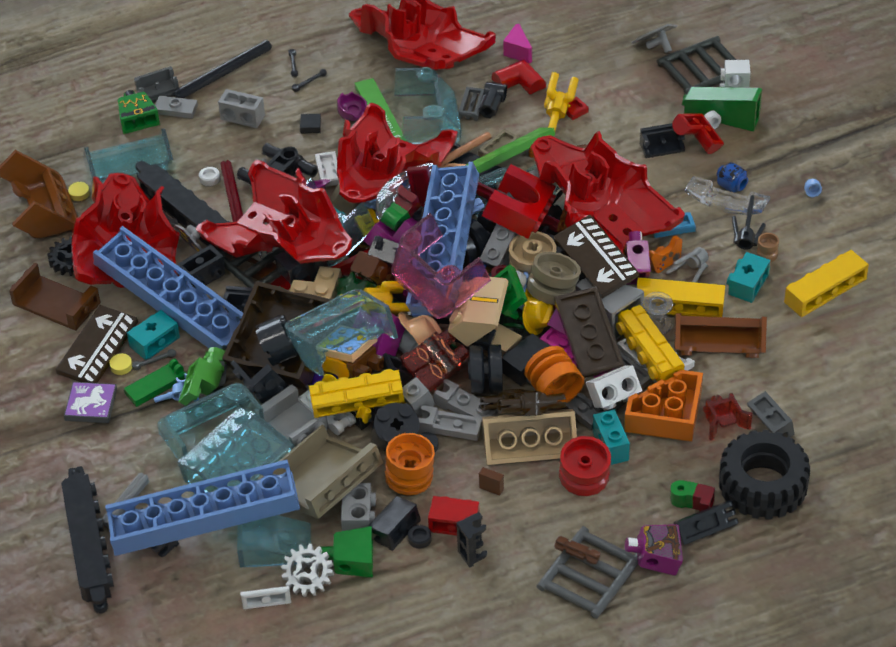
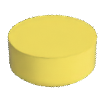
[68,182,90,201]
[109,353,132,375]

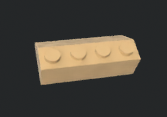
[482,409,577,465]

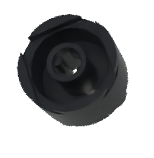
[255,314,302,366]
[371,403,420,452]

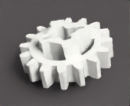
[281,544,334,597]

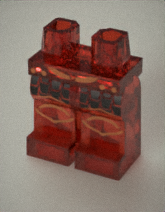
[400,329,469,393]

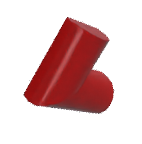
[492,59,546,95]
[672,114,724,154]

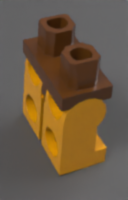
[315,346,384,378]

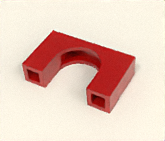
[482,164,557,239]

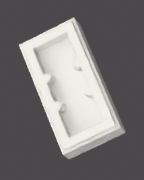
[315,151,339,187]

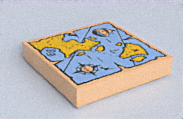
[315,326,378,363]

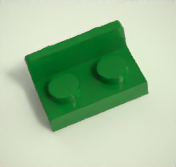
[494,265,528,319]

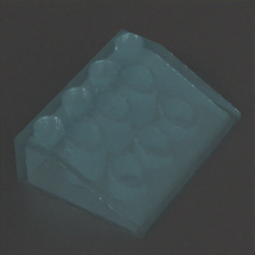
[177,406,295,492]

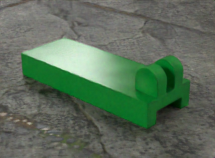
[124,358,186,407]

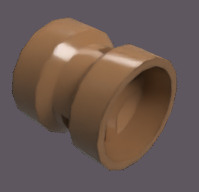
[756,233,779,262]

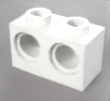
[719,60,750,88]
[585,366,642,410]

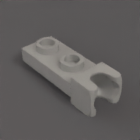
[433,379,498,418]
[418,405,482,441]

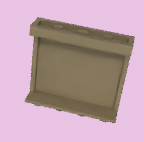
[257,425,383,519]

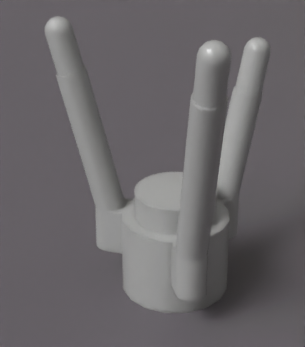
[666,247,709,283]

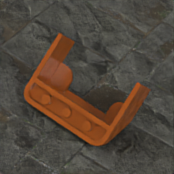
[0,150,78,239]
[674,313,767,358]

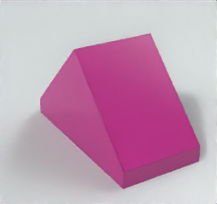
[503,24,532,63]

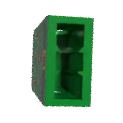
[118,90,160,134]

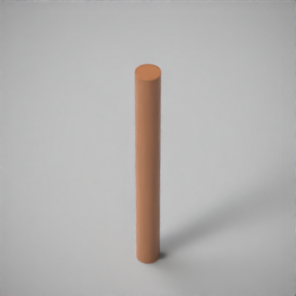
[430,132,491,172]

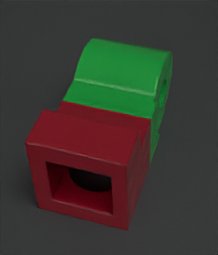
[381,187,421,232]
[670,480,715,512]

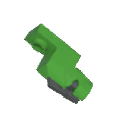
[178,347,228,406]

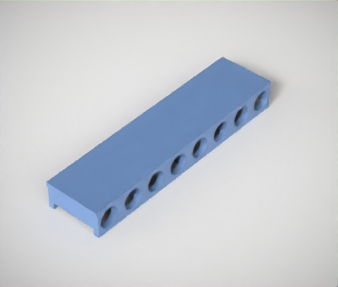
[406,161,479,317]
[93,226,243,351]
[105,460,300,556]

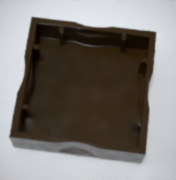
[222,281,341,390]

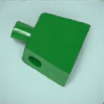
[321,526,373,577]

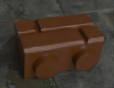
[351,251,398,285]

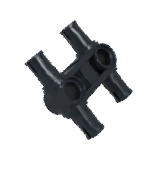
[237,143,318,187]

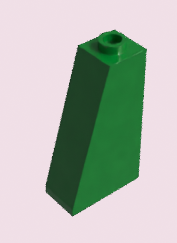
[682,87,762,132]

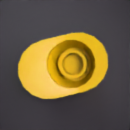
[522,288,555,335]

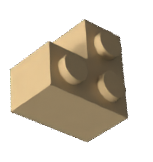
[289,266,342,302]

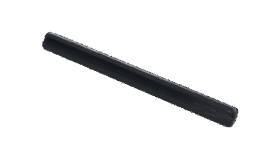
[173,40,272,99]

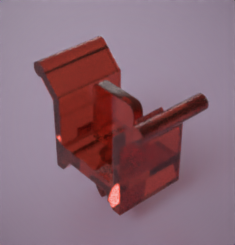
[703,393,753,441]

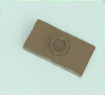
[478,129,520,157]

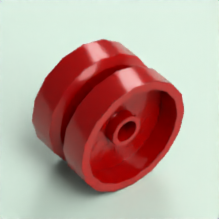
[559,436,611,496]

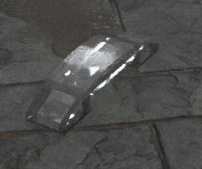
[376,163,434,220]
[685,176,771,215]

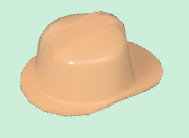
[398,312,444,354]

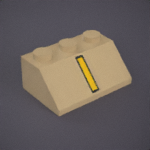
[448,275,509,346]

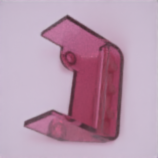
[391,213,491,318]

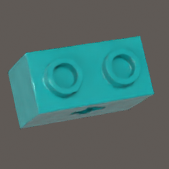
[726,252,770,303]
[127,310,180,360]
[593,409,630,465]

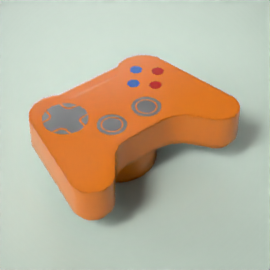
[649,236,683,273]

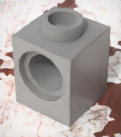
[402,377,436,418]

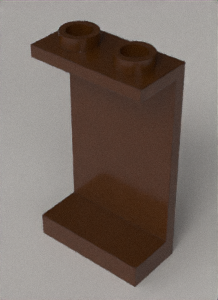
[9,263,101,331]

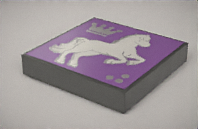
[64,382,117,423]

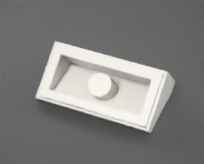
[241,586,291,609]

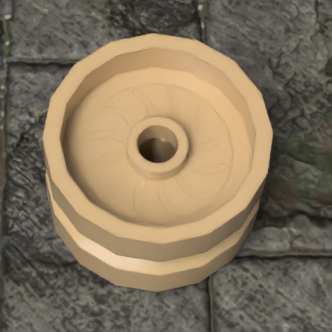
[509,231,556,274]

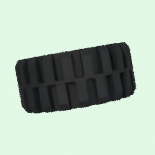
[719,430,810,520]

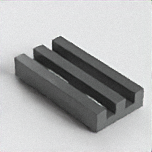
[458,87,484,121]

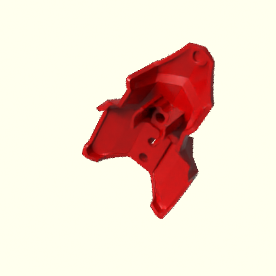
[349,0,496,69]
[337,103,458,203]
[530,131,685,254]
[196,160,352,264]
[71,173,180,288]

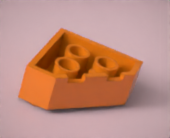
[624,370,703,442]

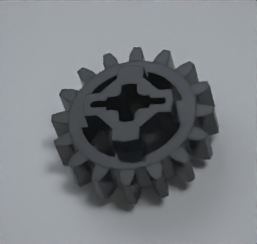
[47,236,74,276]

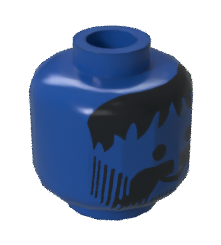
[716,162,748,193]

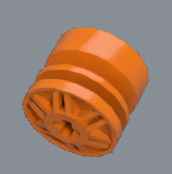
[525,346,584,403]
[385,433,435,495]

